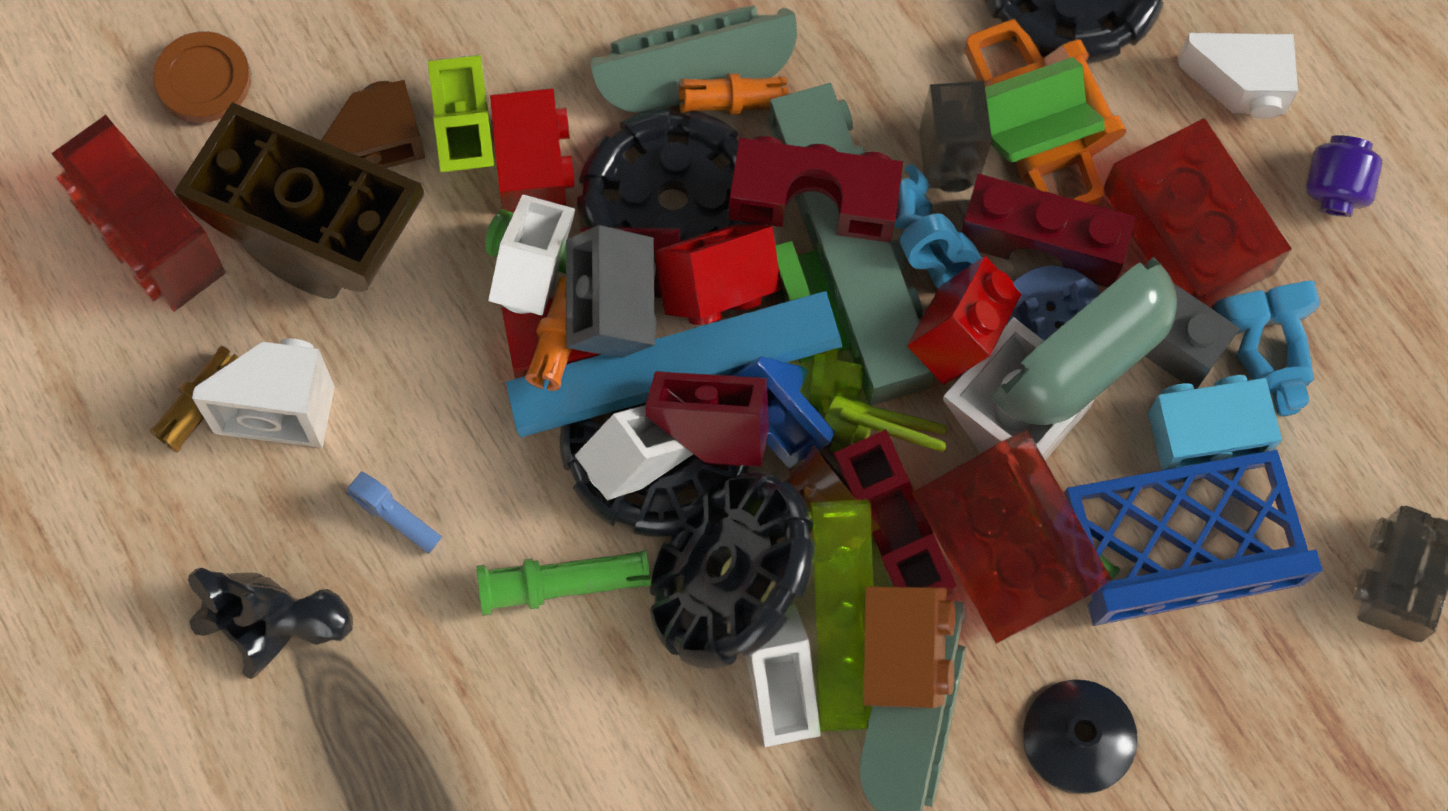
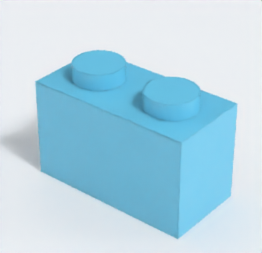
[1147,375,1282,471]

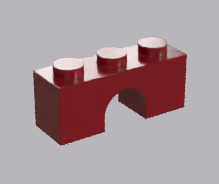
[729,136,903,243]
[961,173,1136,287]
[834,429,960,597]

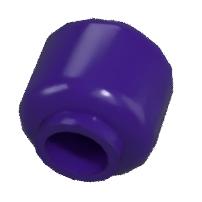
[1306,135,1383,217]

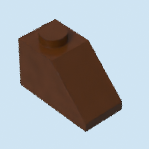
[322,80,425,168]

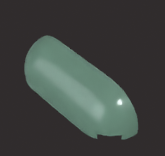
[590,6,797,113]
[992,257,1177,425]
[860,601,967,811]

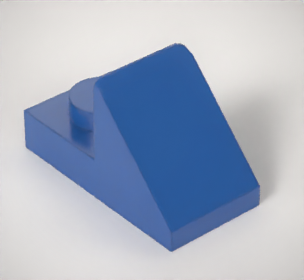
[732,356,835,468]

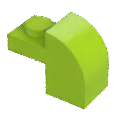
[427,54,495,172]

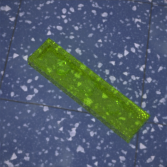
[810,500,873,732]

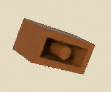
[863,586,955,708]

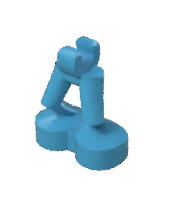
[895,163,982,289]
[1211,281,1321,417]

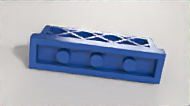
[1063,449,1323,626]

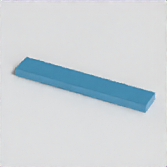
[506,291,842,438]

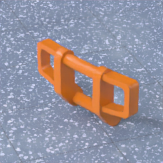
[965,20,1127,205]

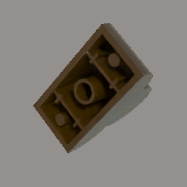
[174,102,424,299]

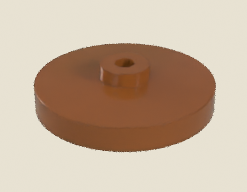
[153,31,251,122]

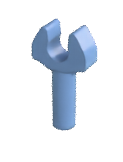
[346,471,442,554]

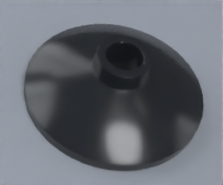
[1023,680,1138,794]

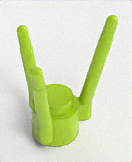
[824,395,947,453]

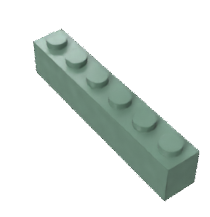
[768,83,935,406]

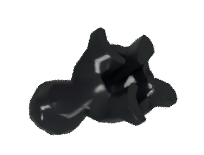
[188,567,353,679]

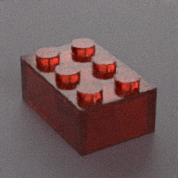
[51,114,226,312]
[1103,118,1292,307]
[911,429,1112,644]

